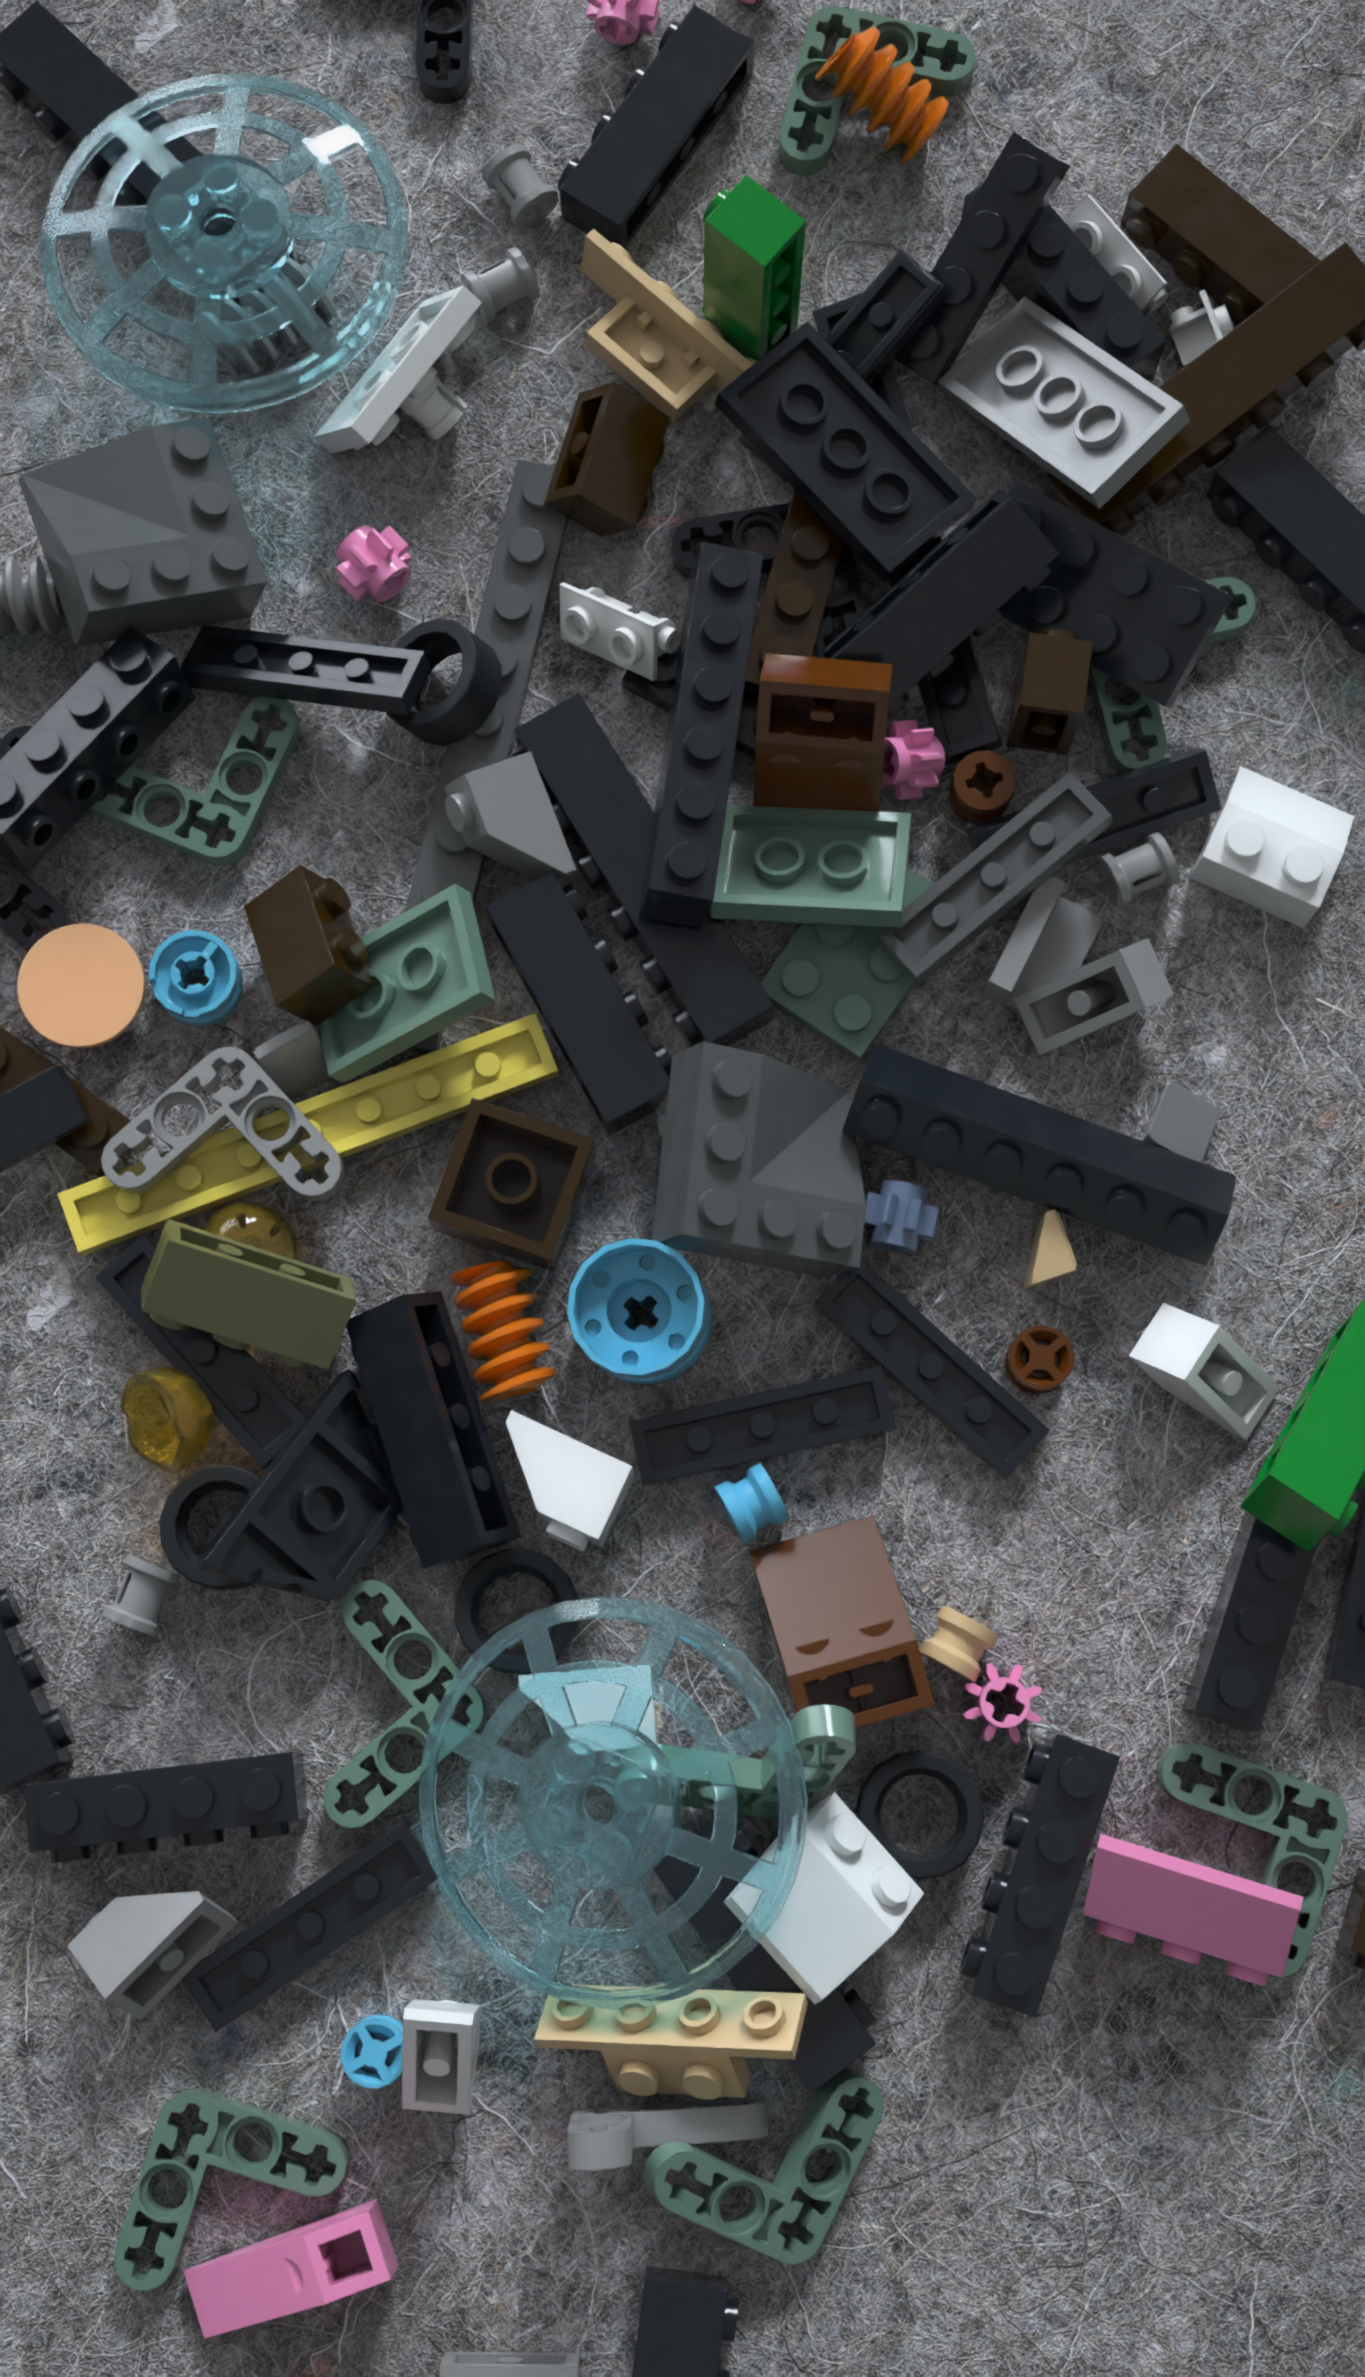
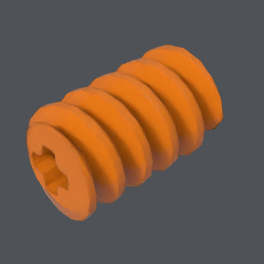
[815,26,949,165]
[450,1261,557,1403]

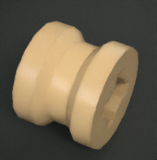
[919,1605,1000,1683]

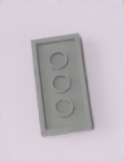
[937,296,1190,509]

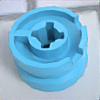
[149,930,244,1027]

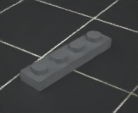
[875,771,1112,986]

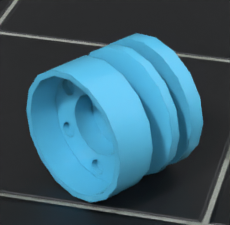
[567,1238,713,1385]

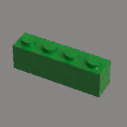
[702,175,806,361]
[1240,1299,1365,1552]

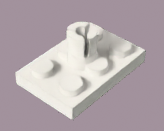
[314,286,482,454]

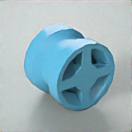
[714,1463,790,1544]
[340,2014,403,2089]

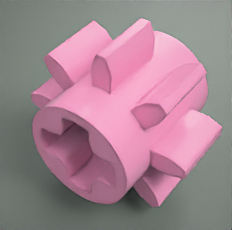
[586,0,660,45]
[336,525,412,602]
[881,719,945,800]
[961,1663,1042,1743]

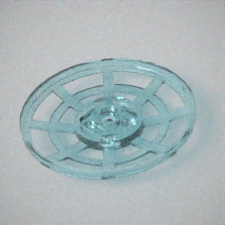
[41,73,408,413]
[419,1596,808,2010]

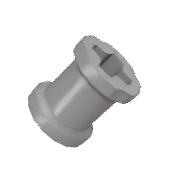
[482,144,559,229]
[461,247,539,325]
[1098,832,1180,908]
[102,1554,181,1636]

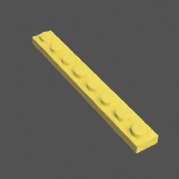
[57,1013,559,1256]

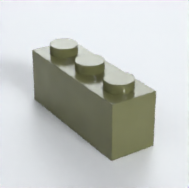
[141,1219,356,1370]

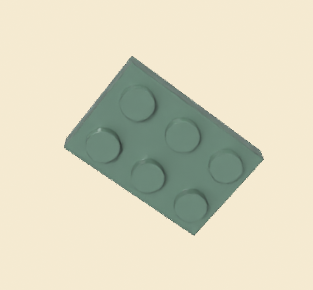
[710,805,911,927]
[760,869,932,1063]
[318,884,496,1083]

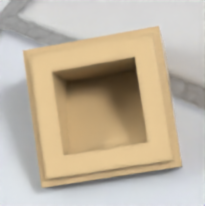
[1023,1209,1078,1290]

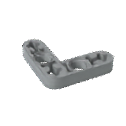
[101,1046,345,1202]
[567,2097,769,2171]

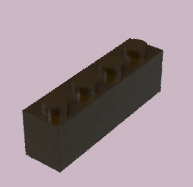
[1121,144,1321,324]

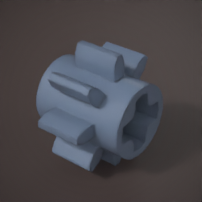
[864,1180,940,1255]

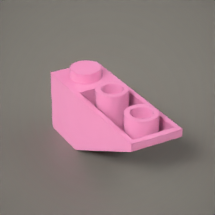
[183,2199,399,2339]

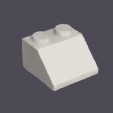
[1189,766,1354,928]
[505,1410,634,1552]
[724,1792,924,2005]

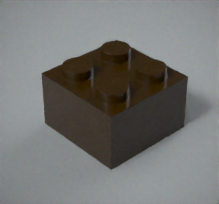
[428,1097,597,1272]

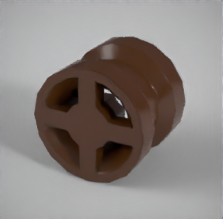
[949,751,1015,825]
[1004,1325,1074,1395]

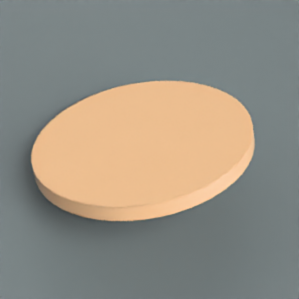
[17,923,146,1049]

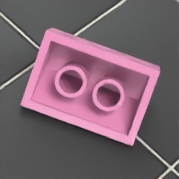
[1083,1834,1304,1987]

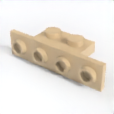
[580,229,757,422]
[534,1983,808,2100]

